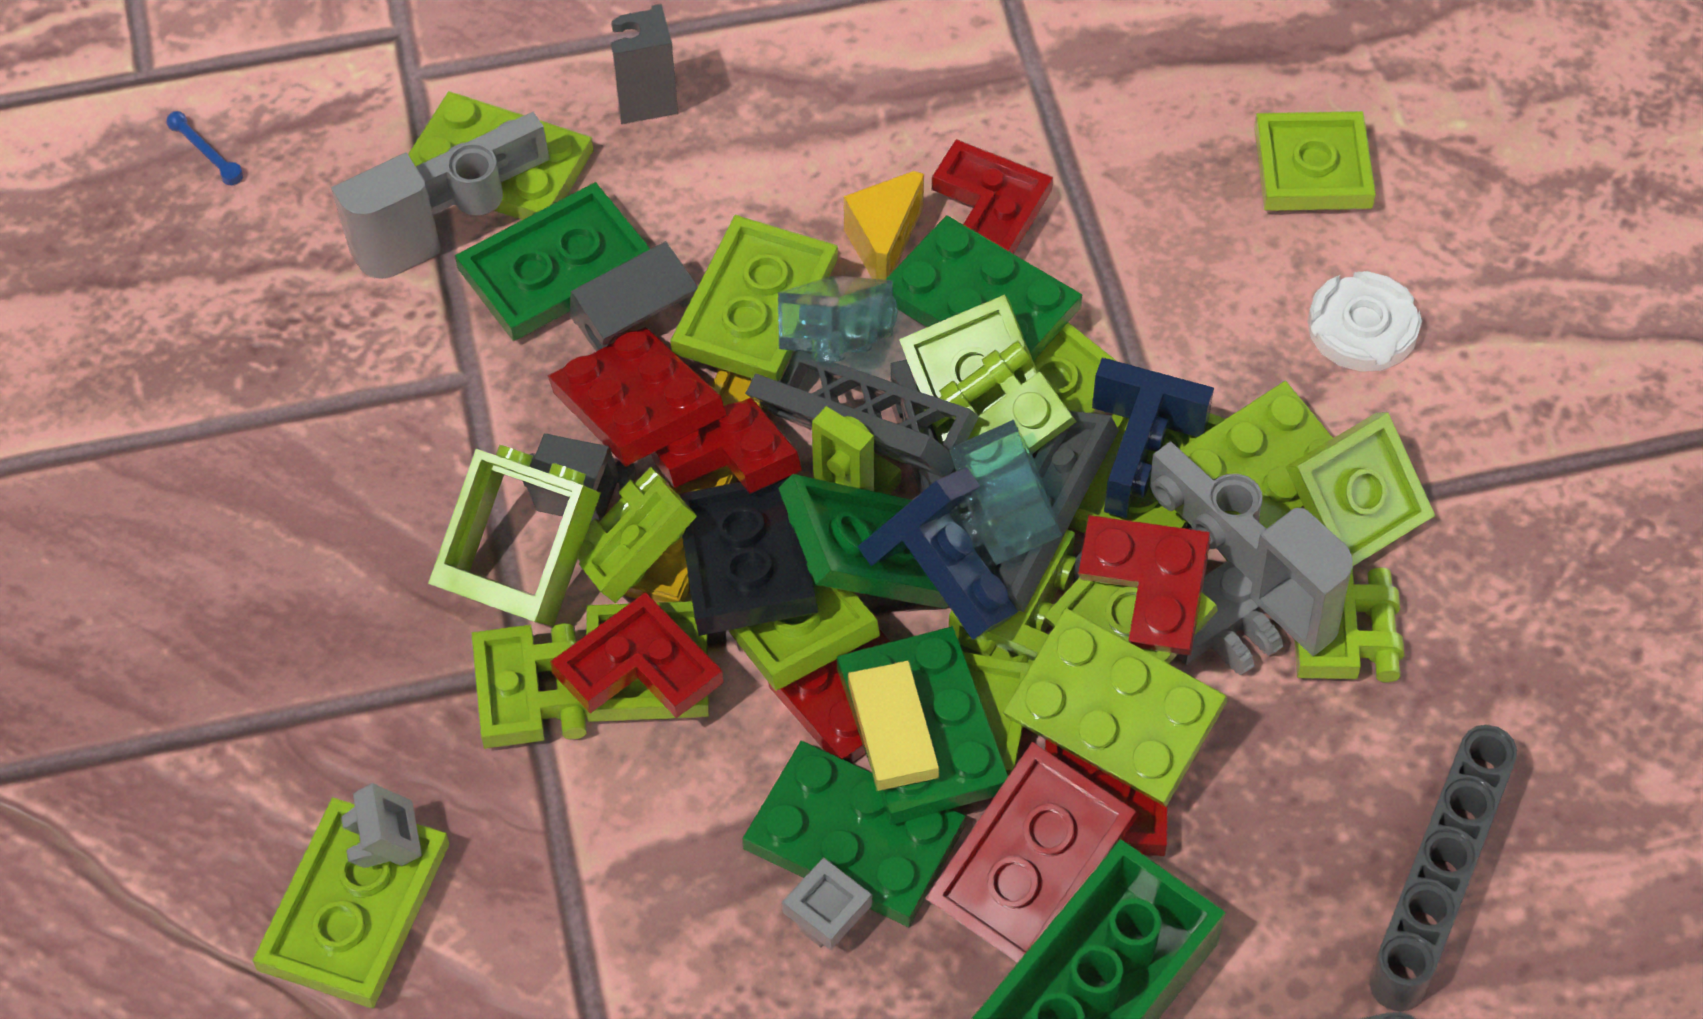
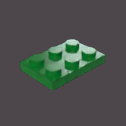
[455,182,650,342]
[880,215,1082,361]
[778,474,948,609]
[837,626,1008,825]
[742,740,965,928]

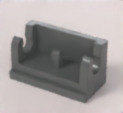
[611,4,678,124]
[570,241,698,351]

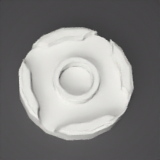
[1307,271,1422,372]

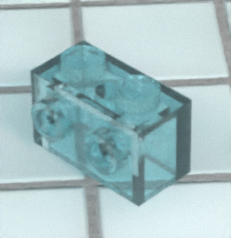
[778,276,898,362]
[949,419,1062,565]

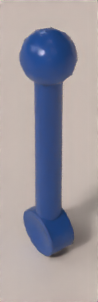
[166,111,243,186]

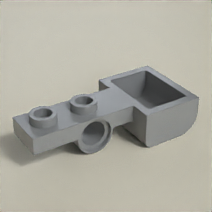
[331,112,549,278]
[1150,441,1353,656]

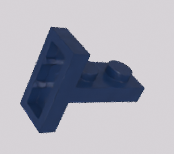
[1092,357,1214,518]
[857,467,1018,640]

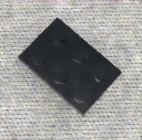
[678,476,819,636]

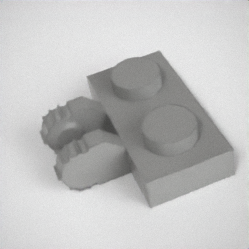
[1177,560,1284,675]

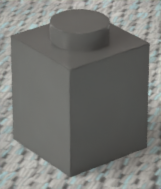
[523,433,619,521]

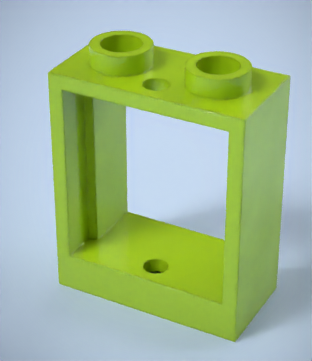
[428,444,601,626]

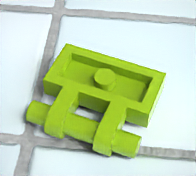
[924,340,1077,490]
[578,466,697,604]
[1294,568,1405,683]
[471,623,587,749]

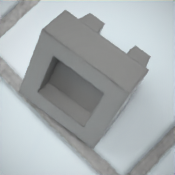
[341,783,422,868]
[782,858,872,950]

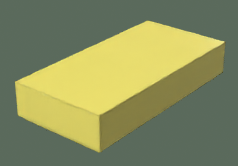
[848,661,939,791]

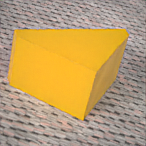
[843,171,924,287]

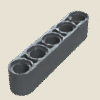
[1369,725,1517,1012]

